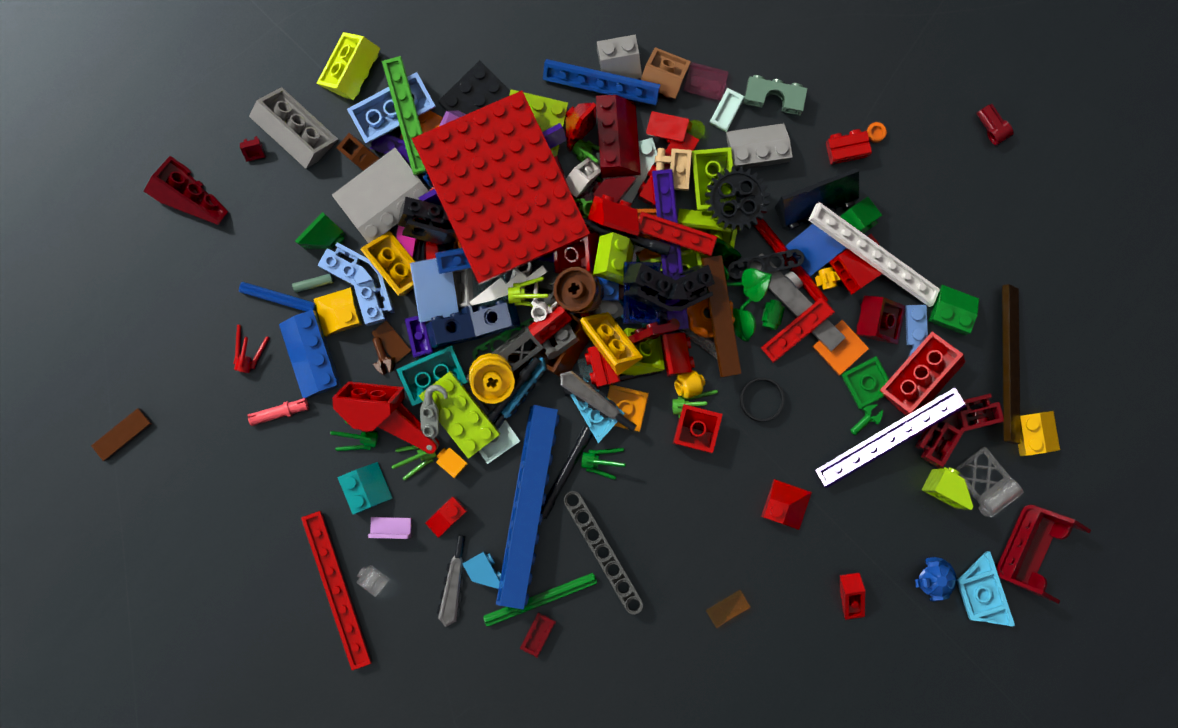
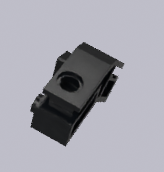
[398,197,458,245]
[622,263,715,311]

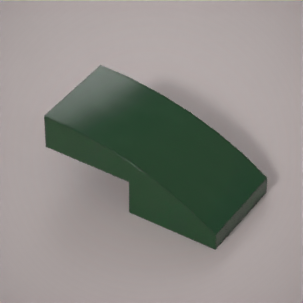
[711,234,742,268]

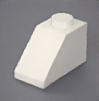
[566,157,601,198]

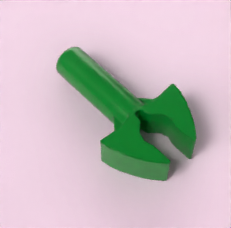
[850,404,883,435]

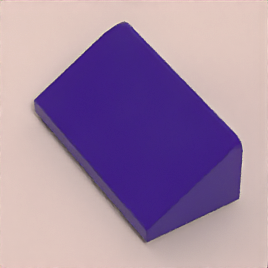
[405,316,433,358]

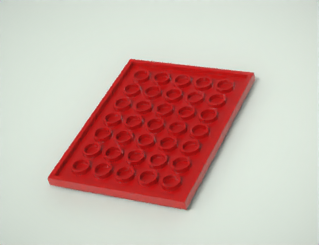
[412,91,590,285]

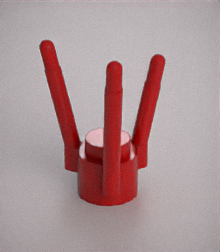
[233,324,269,373]

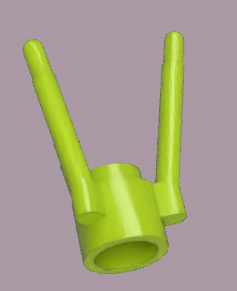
[508,277,554,310]

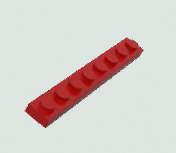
[301,511,372,670]

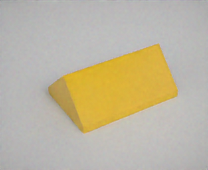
[360,231,415,296]
[580,312,643,376]

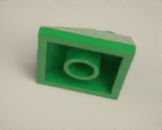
[295,212,346,250]

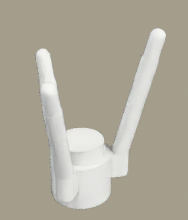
[531,282,559,322]

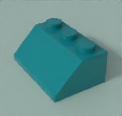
[396,345,468,406]

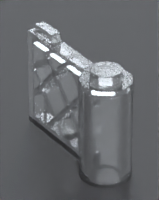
[955,446,1024,518]

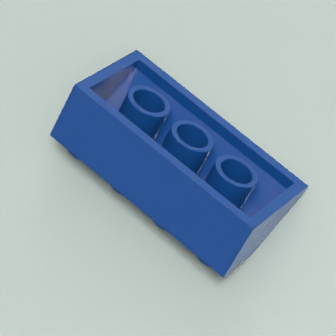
[279,310,341,398]

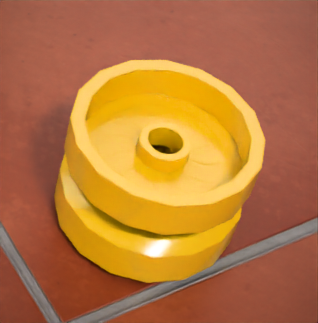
[469,353,515,404]

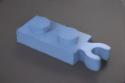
[905,305,928,356]

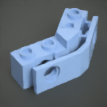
[318,242,395,327]

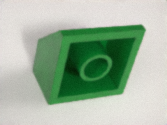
[928,285,979,335]

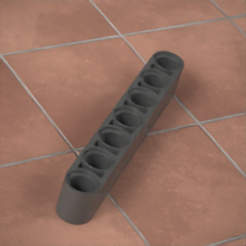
[564,491,643,614]

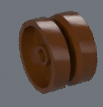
[553,267,604,314]

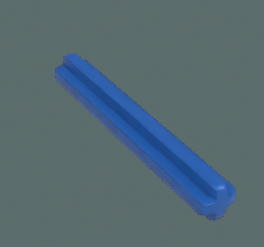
[239,282,316,312]

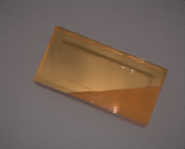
[706,589,750,628]

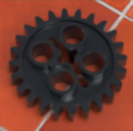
[704,166,770,232]

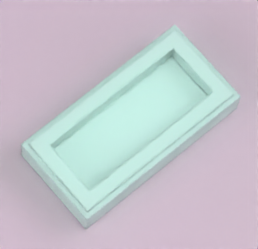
[709,88,745,132]

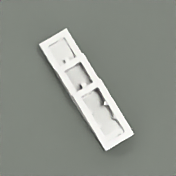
[469,265,548,305]

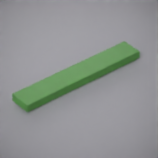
[382,56,426,175]

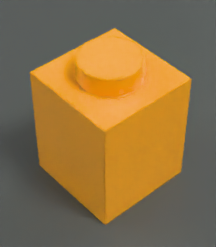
[436,447,468,478]

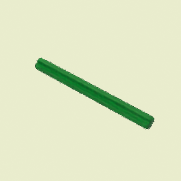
[483,573,597,627]

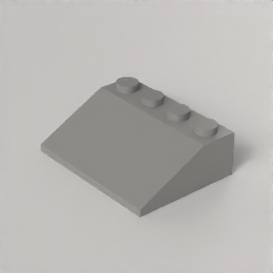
[332,148,429,243]

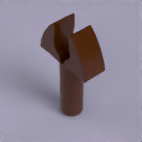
[372,337,395,375]

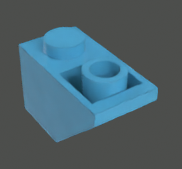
[462,551,501,589]

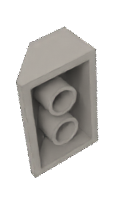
[726,123,793,170]

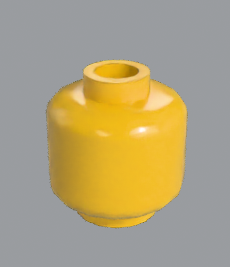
[674,370,705,399]

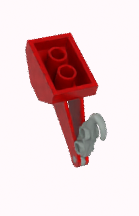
[332,381,448,454]

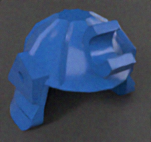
[915,557,957,602]

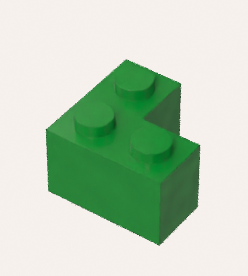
[840,197,882,234]

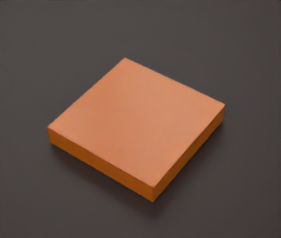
[812,320,869,375]

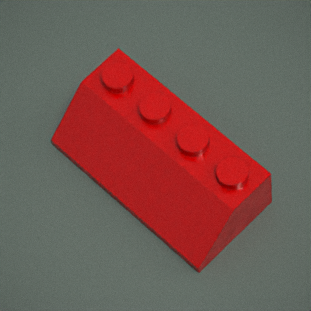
[880,332,965,416]

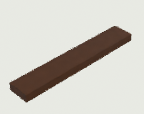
[701,255,741,377]

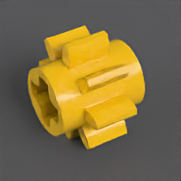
[815,267,841,290]

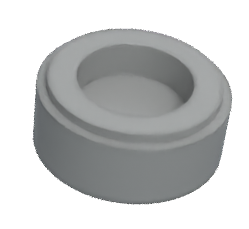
[784,271,803,289]

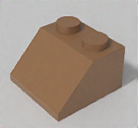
[641,47,691,99]

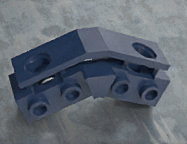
[426,299,521,348]

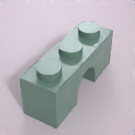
[743,75,808,116]

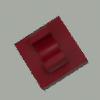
[240,136,265,162]

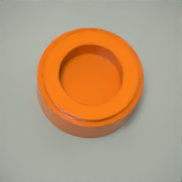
[866,122,887,143]

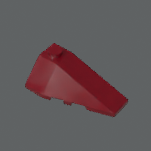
[144,156,228,225]

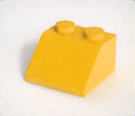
[1018,411,1060,456]

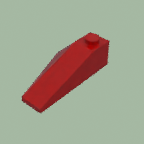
[566,102,597,152]

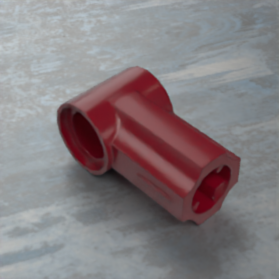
[976,104,1014,146]

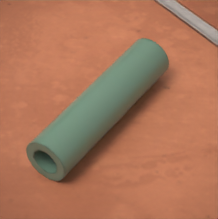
[292,273,333,293]

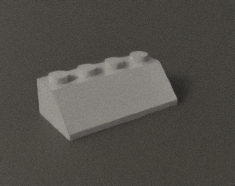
[249,87,338,169]

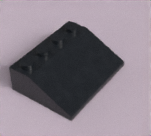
[775,168,859,230]

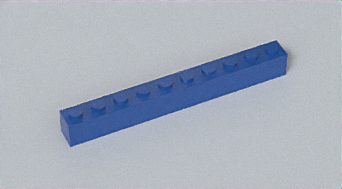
[496,405,559,610]

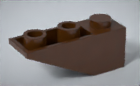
[336,133,380,171]

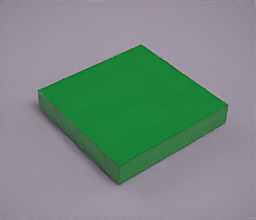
[841,356,889,409]

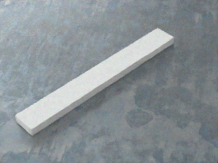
[809,202,940,307]

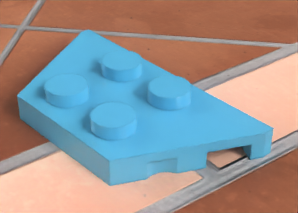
[956,551,1015,627]

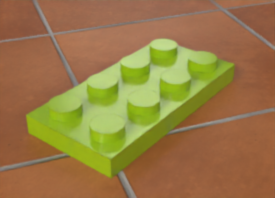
[419,370,501,459]

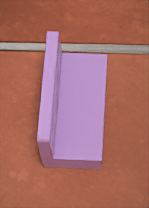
[368,517,412,539]

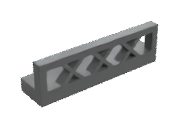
[465,325,544,383]

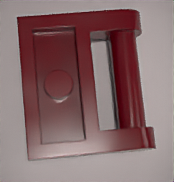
[628,318,680,344]

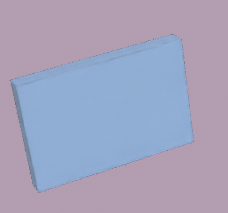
[410,258,459,322]

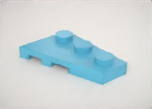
[570,374,625,443]

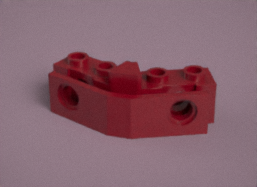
[915,393,1004,467]

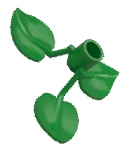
[723,265,772,342]

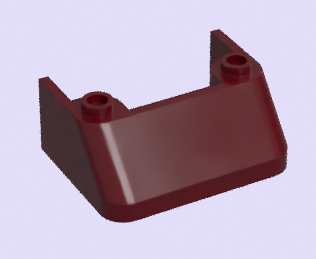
[996,505,1091,604]

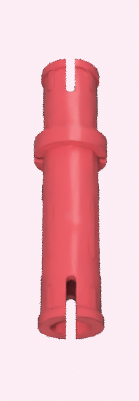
[247,398,309,426]

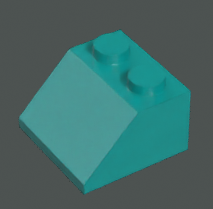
[337,462,393,515]

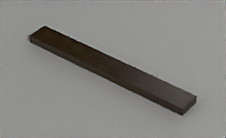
[1002,284,1021,445]

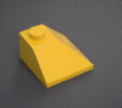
[313,287,363,337]

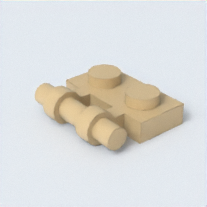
[655,148,692,191]

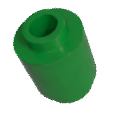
[761,300,785,330]

